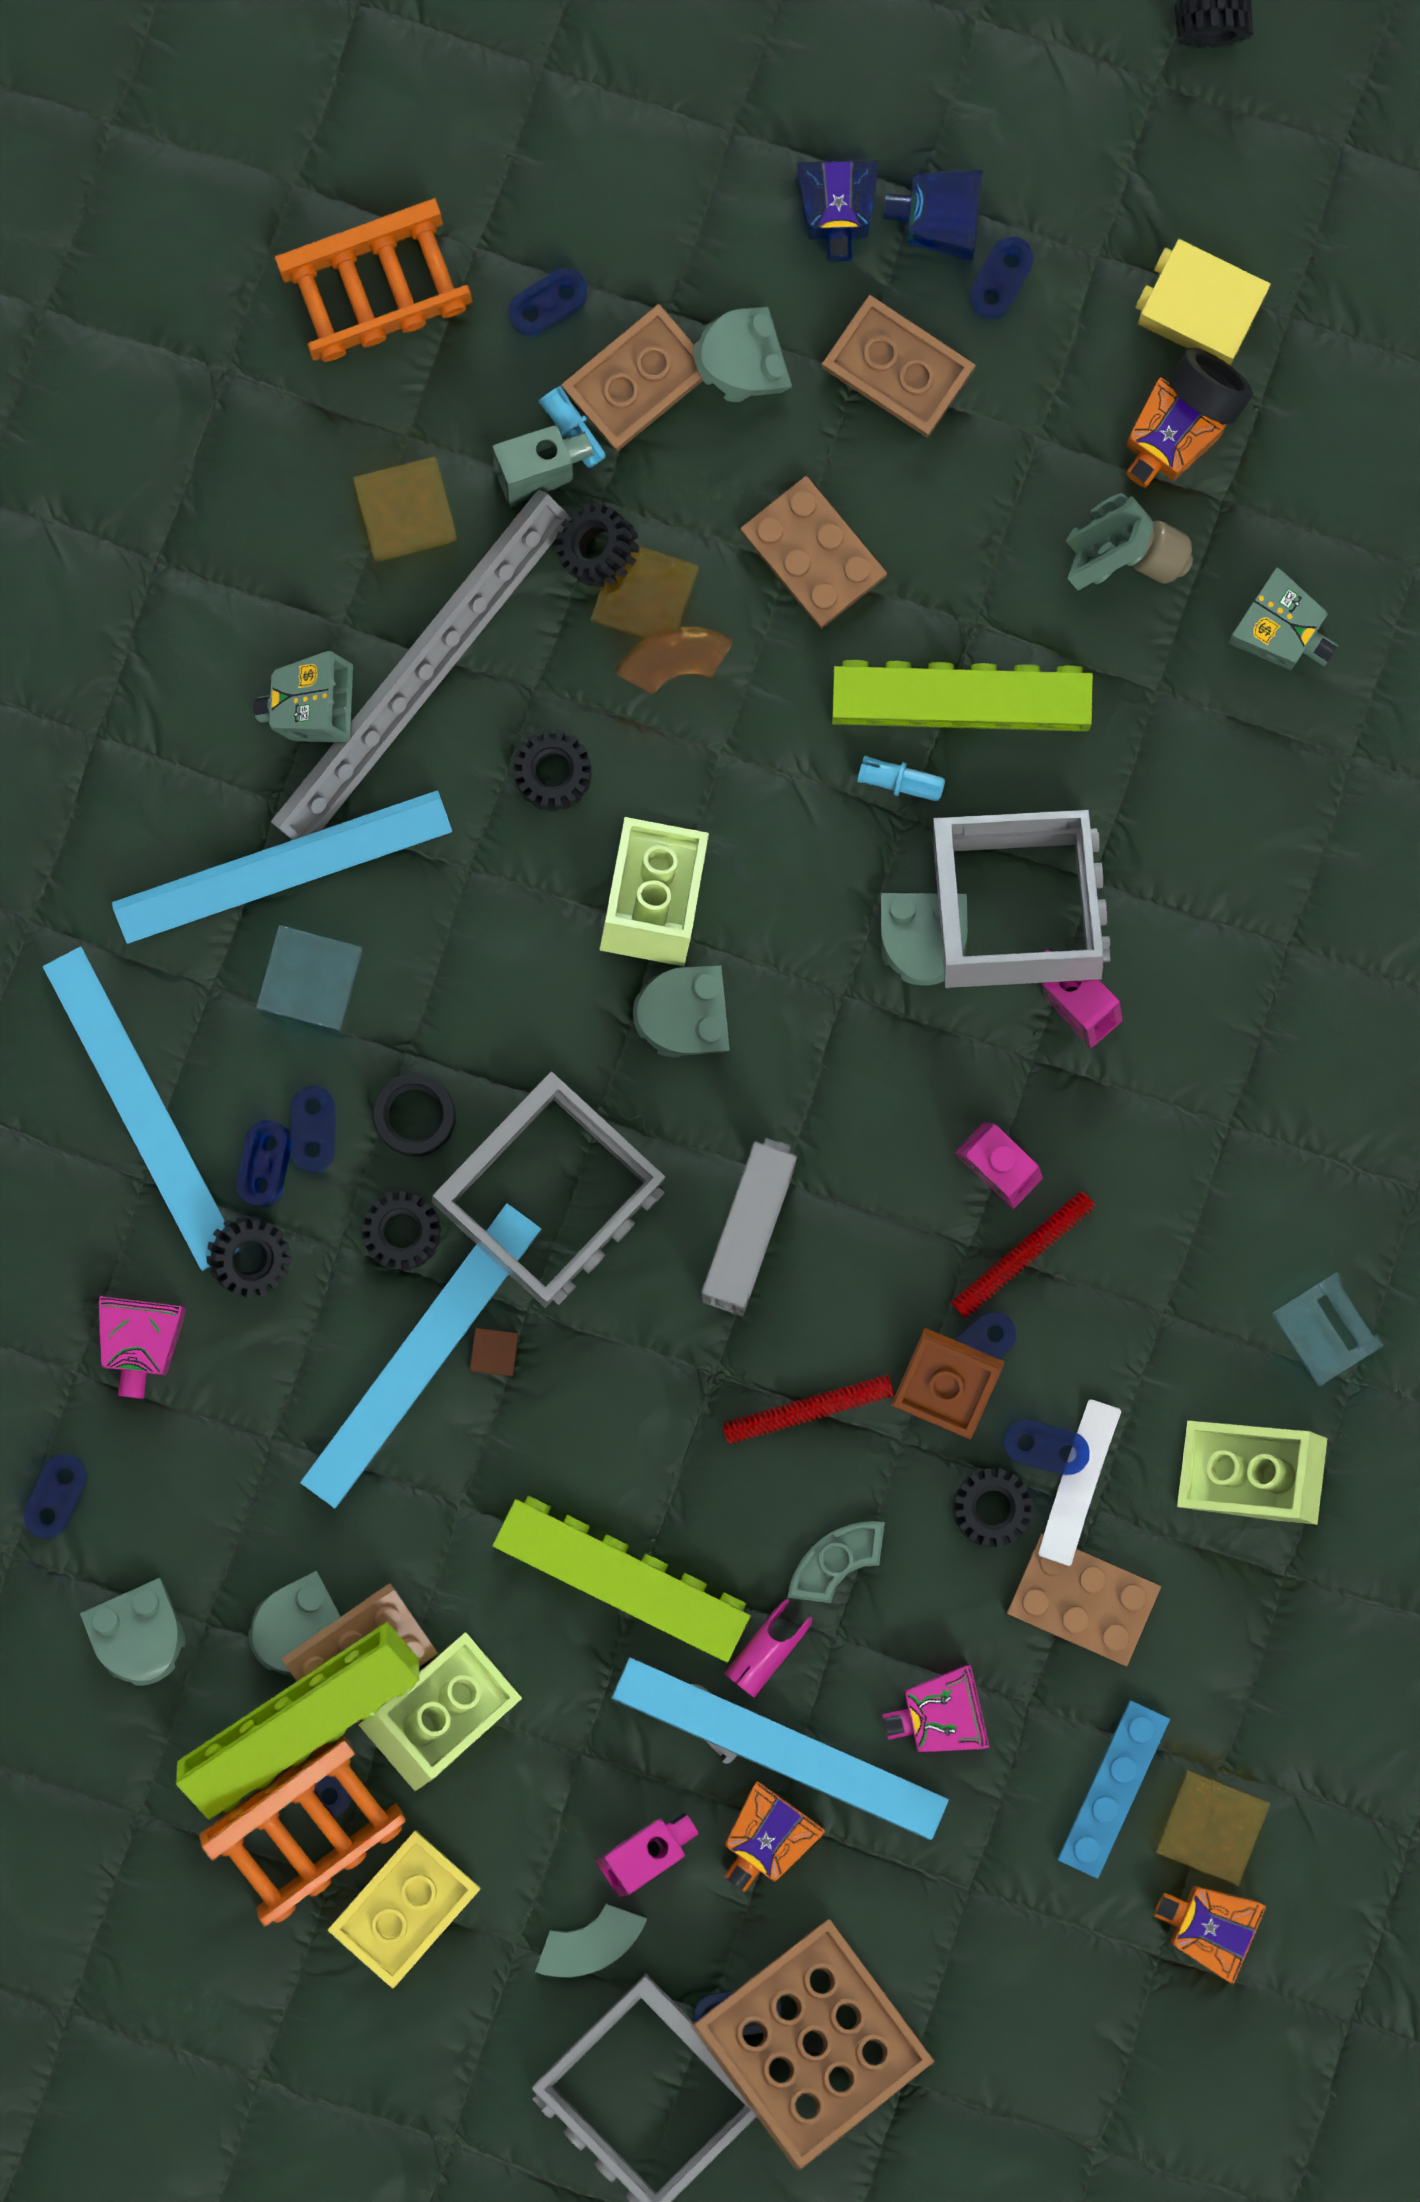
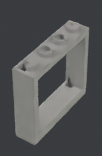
[933,810,1111,988]
[432,1071,666,1308]
[702,1138,797,1316]
[532,1974,757,2202]

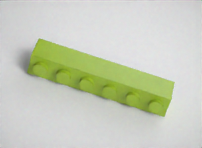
[832,660,1093,731]
[493,1495,751,1663]
[176,1622,419,1820]

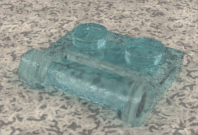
[1271,1272,1384,1387]

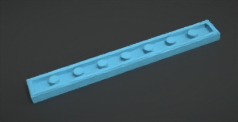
[112,790,452,944]
[42,946,241,1271]
[300,1203,542,1509]
[611,1658,949,1840]

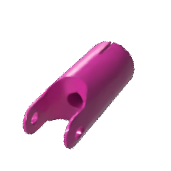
[724,1599,813,1697]

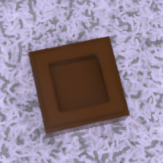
[470,1328,519,1377]

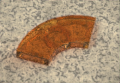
[615,627,733,694]

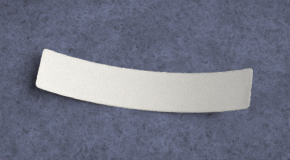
[1039,1399,1121,1566]

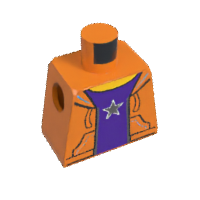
[1126,377,1226,488]
[724,1780,825,1892]
[1154,1886,1266,1984]

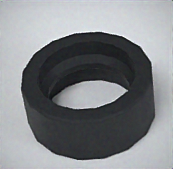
[1168,349,1254,424]
[373,1073,455,1156]

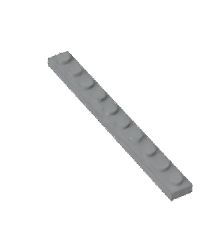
[271,489,572,840]

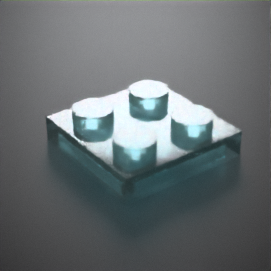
[256,925,363,1032]

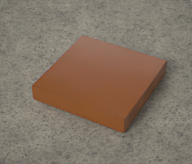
[891,1327,1005,1440]

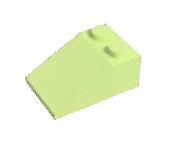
[600,817,709,967]
[1177,1421,1327,1525]
[359,1632,522,1791]

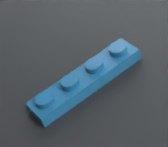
[1057,1700,1170,1879]

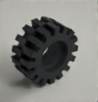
[1175,0,1253,48]
[555,503,639,588]
[514,730,592,812]
[361,1191,441,1271]
[206,1216,291,1298]
[953,1468,1033,1547]

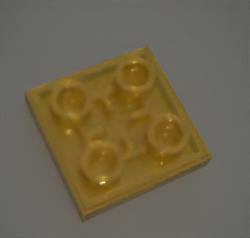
[353,456,458,562]
[591,546,699,648]
[1156,1770,1270,1885]

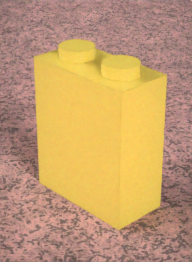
[1135,239,1271,366]

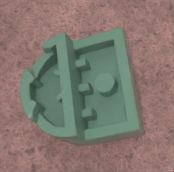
[694,307,792,402]
[1066,493,1153,590]
[880,893,968,986]
[633,966,730,1057]
[248,1571,341,1677]
[80,1578,185,1686]

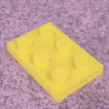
[328,1830,481,1989]

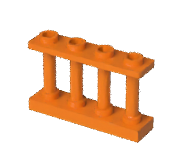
[275,198,472,362]
[199,1734,406,1926]

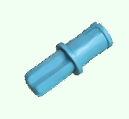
[538,385,605,468]
[857,755,945,801]

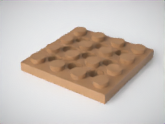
[691,1919,934,2170]

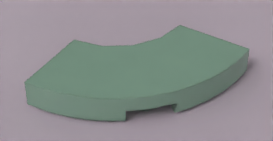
[787,1521,885,1603]
[535,1903,647,1977]

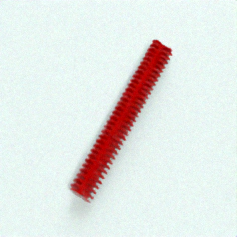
[950,1191,1096,1319]
[722,1374,894,1444]

